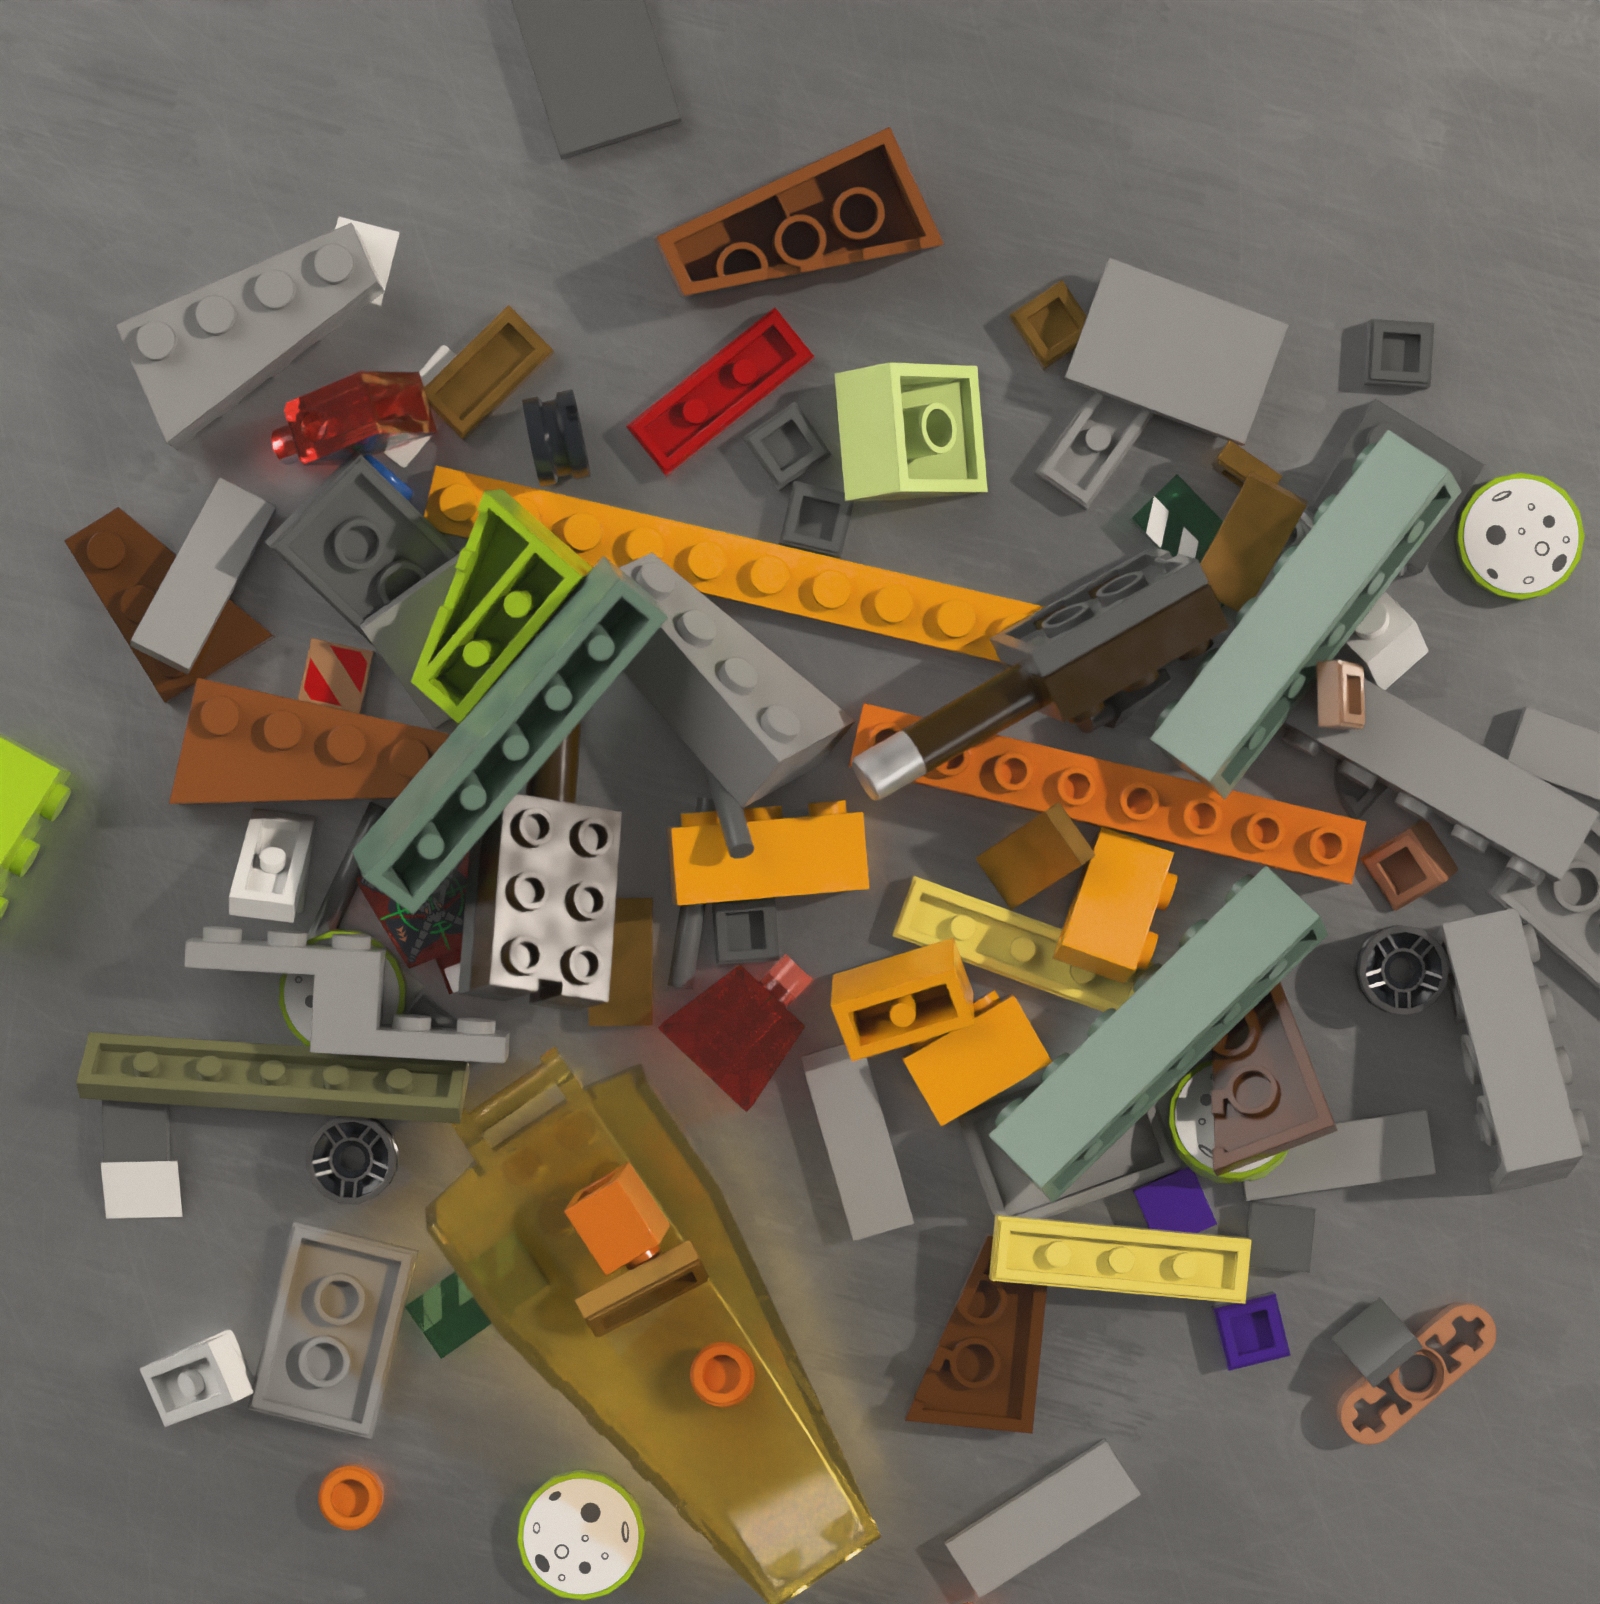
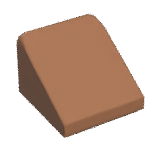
[1360,819,1458,911]

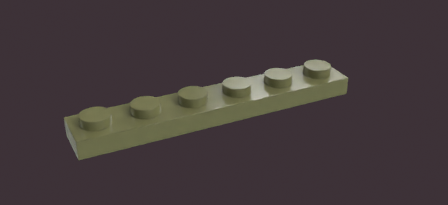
[76,1032,470,1124]

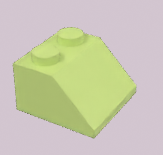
[835,362,988,501]

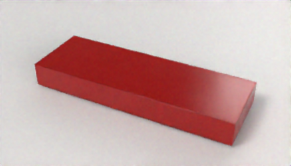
[626,307,815,478]

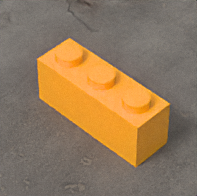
[666,800,869,905]

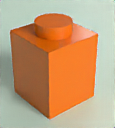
[564,1161,670,1276]

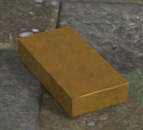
[418,305,554,441]
[1200,471,1308,612]
[975,802,1096,910]
[589,898,653,1026]
[575,1239,709,1338]

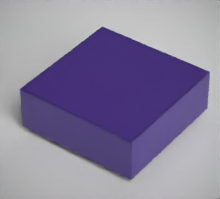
[1132,1165,1217,1233]
[1211,1291,1291,1371]

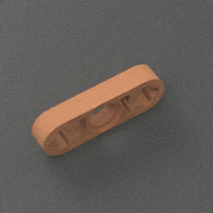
[1337,1301,1496,1445]

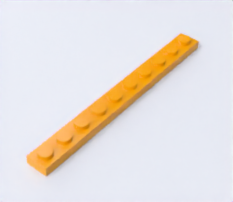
[424,465,1044,664]

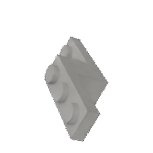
[184,926,510,1063]

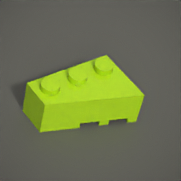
[411,489,593,724]
[0,734,71,920]

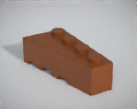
[654,127,944,297]
[169,678,451,805]

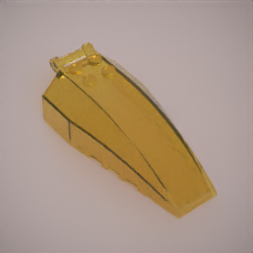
[425,1046,881,1604]

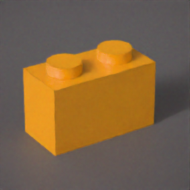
[1052,827,1178,984]
[831,938,974,1062]
[901,990,1052,1126]

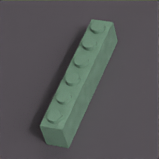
[1150,430,1461,799]
[352,556,668,915]
[989,866,1328,1203]

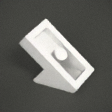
[229,808,316,923]
[140,1330,254,1427]

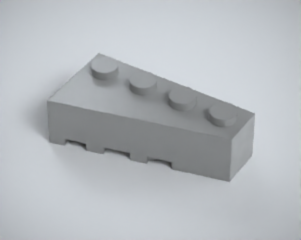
[115,222,385,451]
[619,553,856,808]
[1436,907,1589,1194]

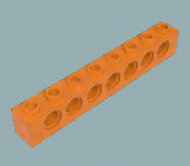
[848,703,1366,885]

